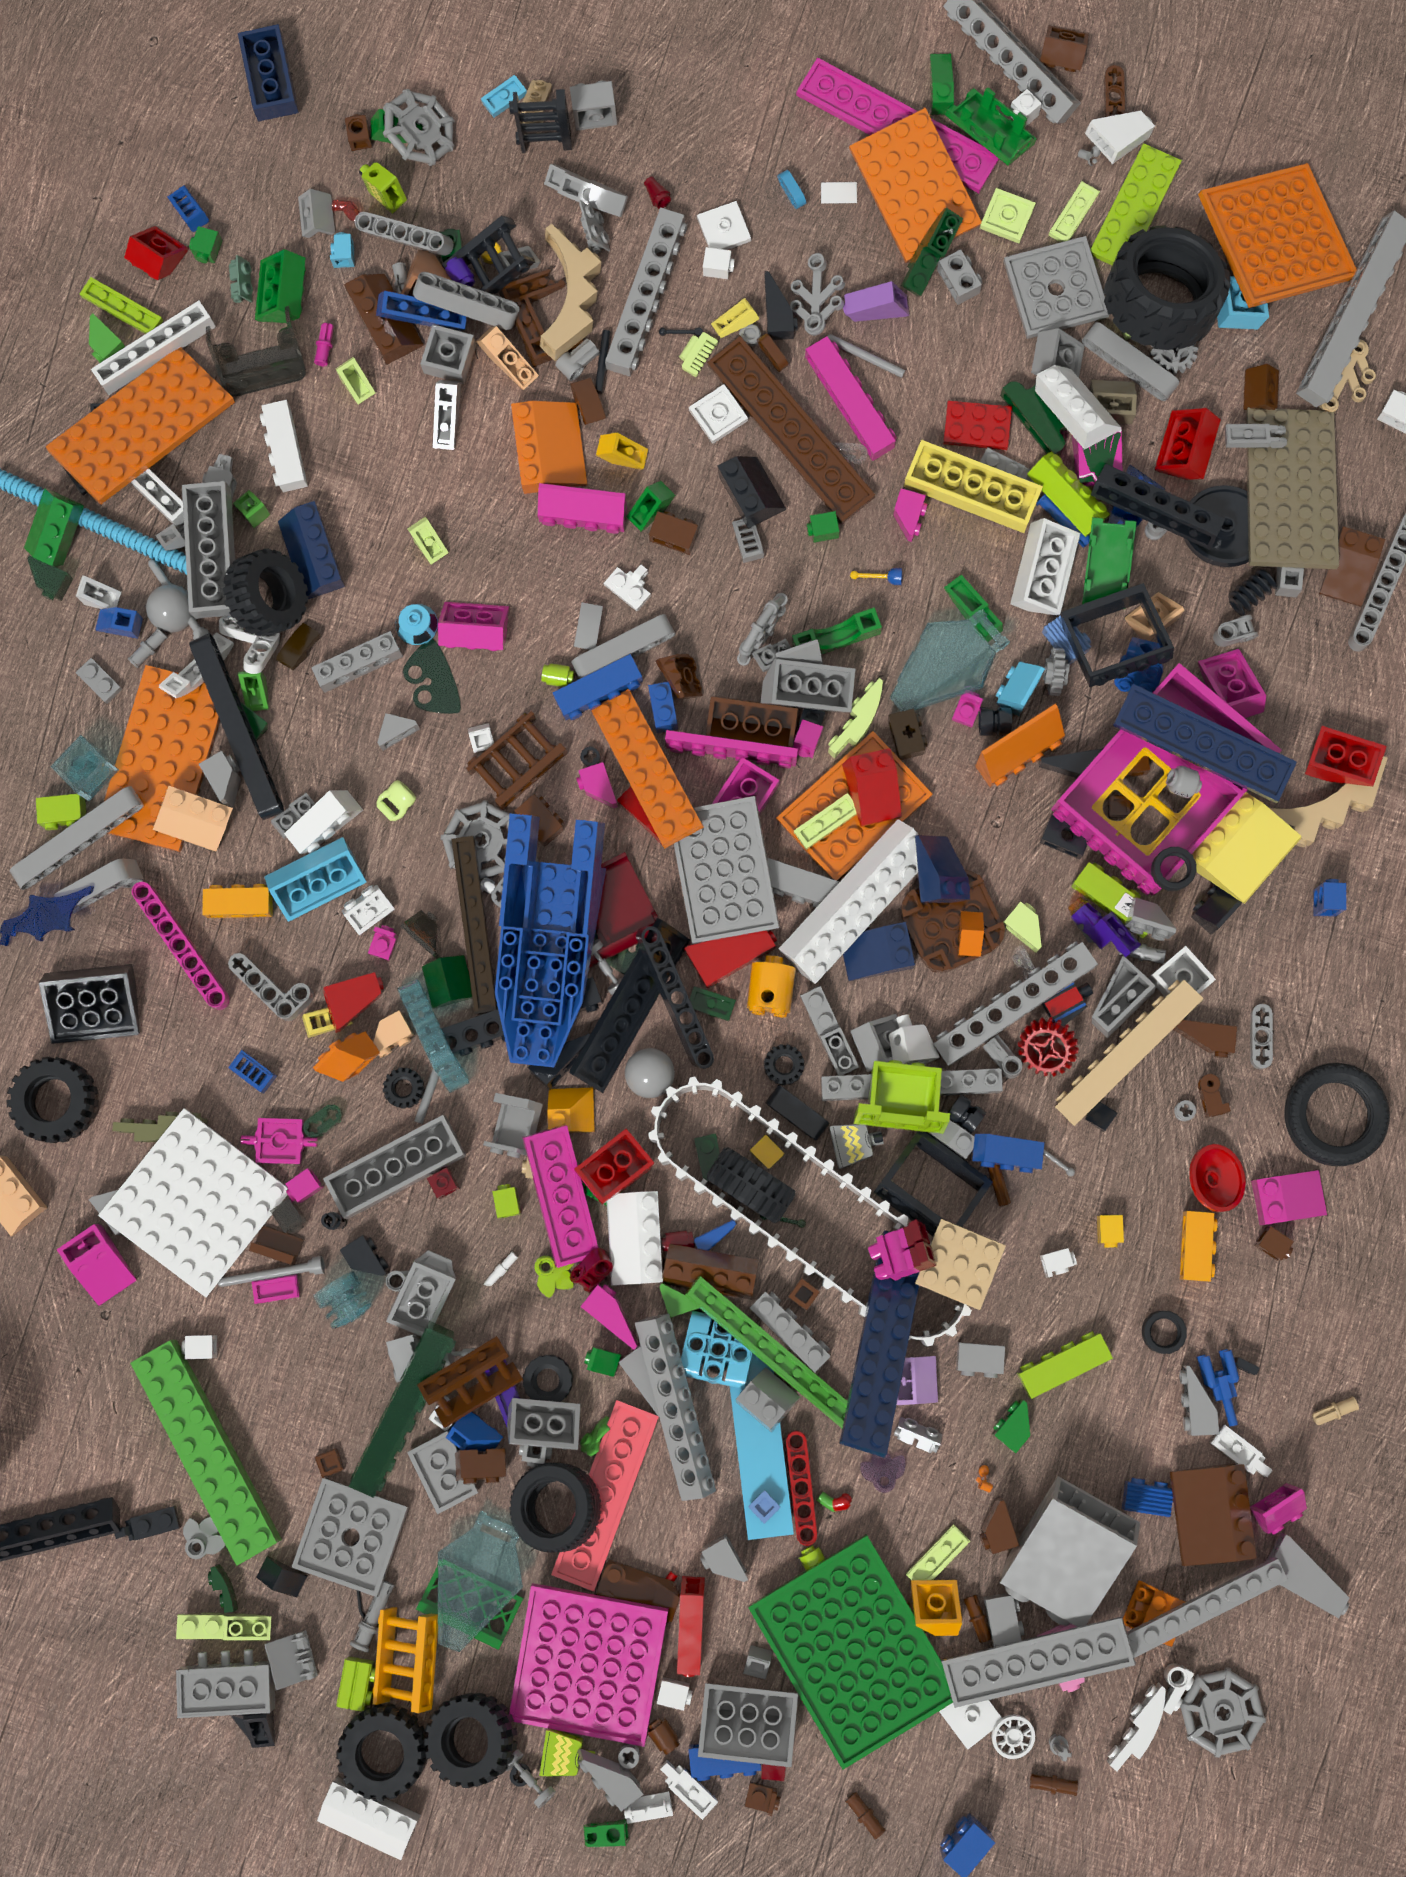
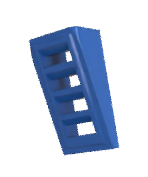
[167,185,209,232]
[228,1050,277,1094]
[694,1220,736,1251]

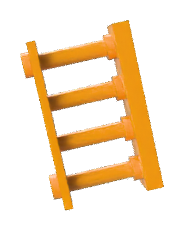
[373,1607,439,1713]

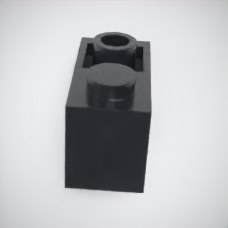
[340,1235,389,1276]

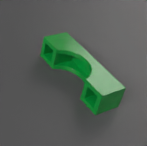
[792,607,882,655]

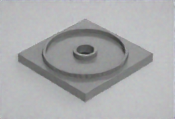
[1003,236,1110,339]
[292,1478,409,1597]

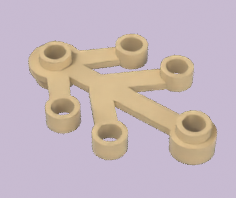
[1320,340,1376,413]

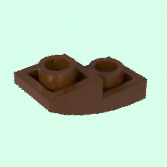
[570,378,606,425]

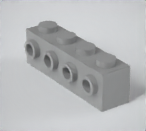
[750,1292,831,1372]

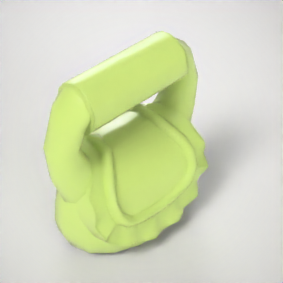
[376,780,416,821]

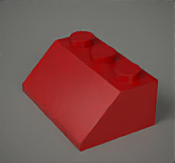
[1154,408,1221,480]

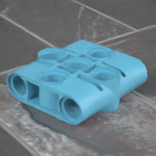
[681,1310,759,1389]

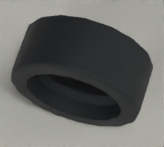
[1151,847,1197,891]
[1142,1311,1187,1354]

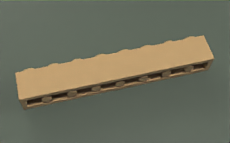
[1055,979,1204,1126]

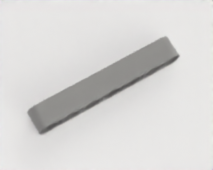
[1348,514,1406,652]
[10,786,144,890]

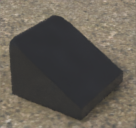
[1085,1102,1118,1132]

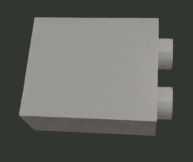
[1000,1476,1141,1627]

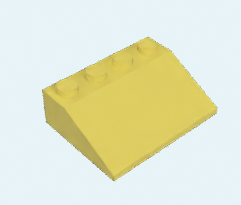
[1192,792,1302,904]

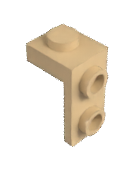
[522,80,552,123]

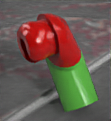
[816,1491,852,1512]

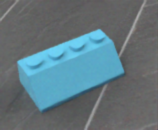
[264,837,367,922]

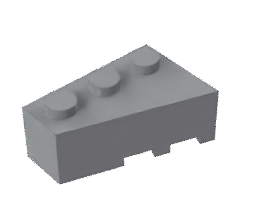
[1092,956,1156,1038]
[386,1334,430,1408]

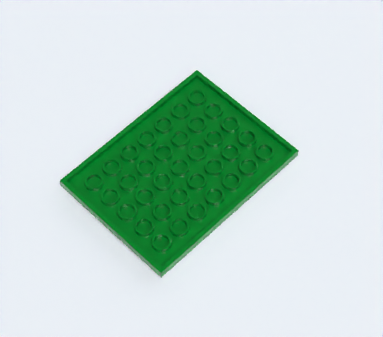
[748,1534,953,1770]

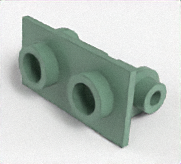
[229,255,253,303]

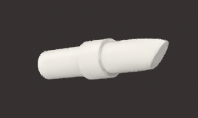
[484,1252,518,1286]

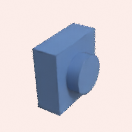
[748,1490,781,1524]

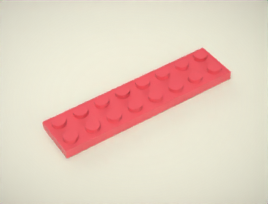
[551,1400,659,1592]

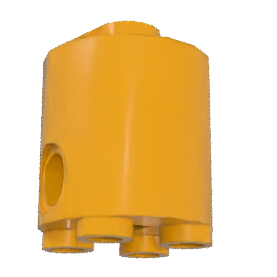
[746,956,796,1018]

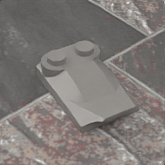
[386,1250,456,1339]

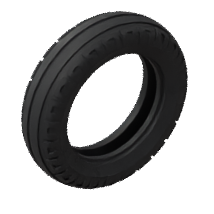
[1284,1063,1390,1166]

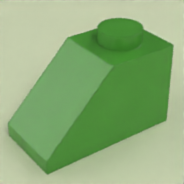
[89,313,125,363]

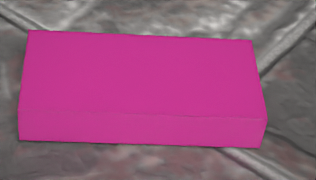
[252,1275,300,1304]

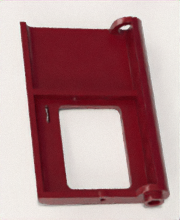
[589,852,659,968]

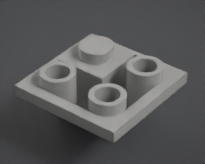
[1125,898,1176,941]

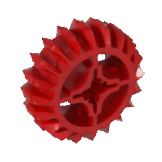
[1018,1017,1079,1077]

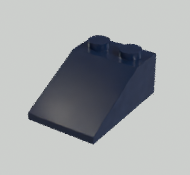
[915,835,970,903]
[843,922,915,982]

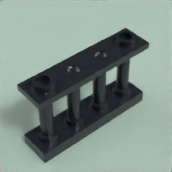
[509,89,572,153]
[441,215,535,295]

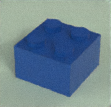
[940,1813,996,1877]

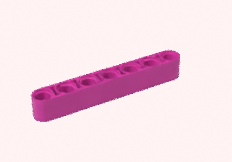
[132,882,230,1010]

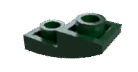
[208,1564,238,1613]

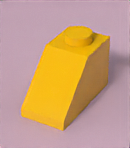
[596,433,648,470]

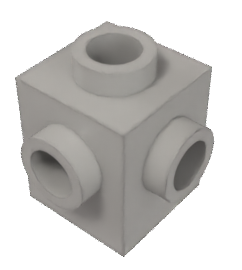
[519,1445,553,1467]

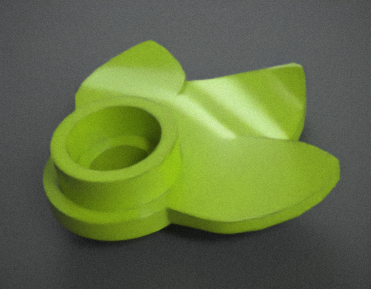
[535,1256,574,1298]

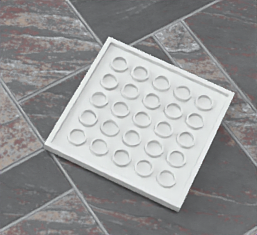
[98,1108,288,1297]

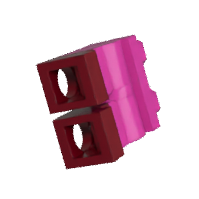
[868,1219,937,1281]

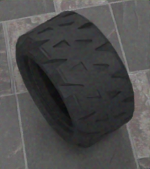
[1104,225,1231,350]

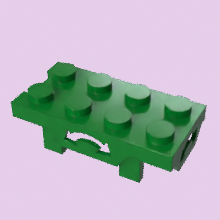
[945,87,1037,166]
[1082,517,1137,604]

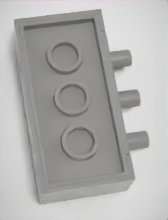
[176,1649,275,1718]

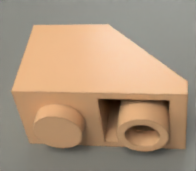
[373,1010,415,1058]

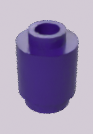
[445,257,475,287]

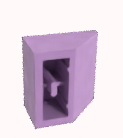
[896,1356,938,1405]

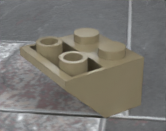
[1090,380,1137,424]

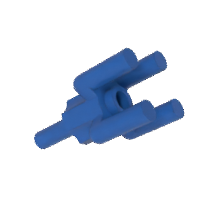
[1197,1349,1239,1427]

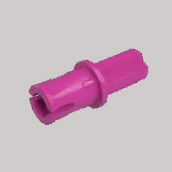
[314,323,334,367]

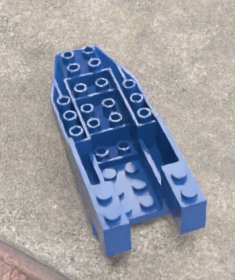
[495,813,606,1067]

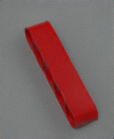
[786,1430,817,1546]

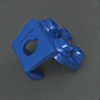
[1114,637,1164,693]

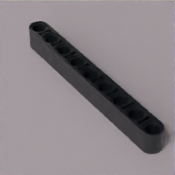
[189,633,284,820]

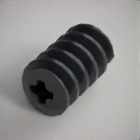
[1228,569,1277,616]

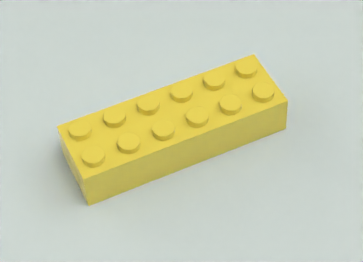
[904,440,1043,533]

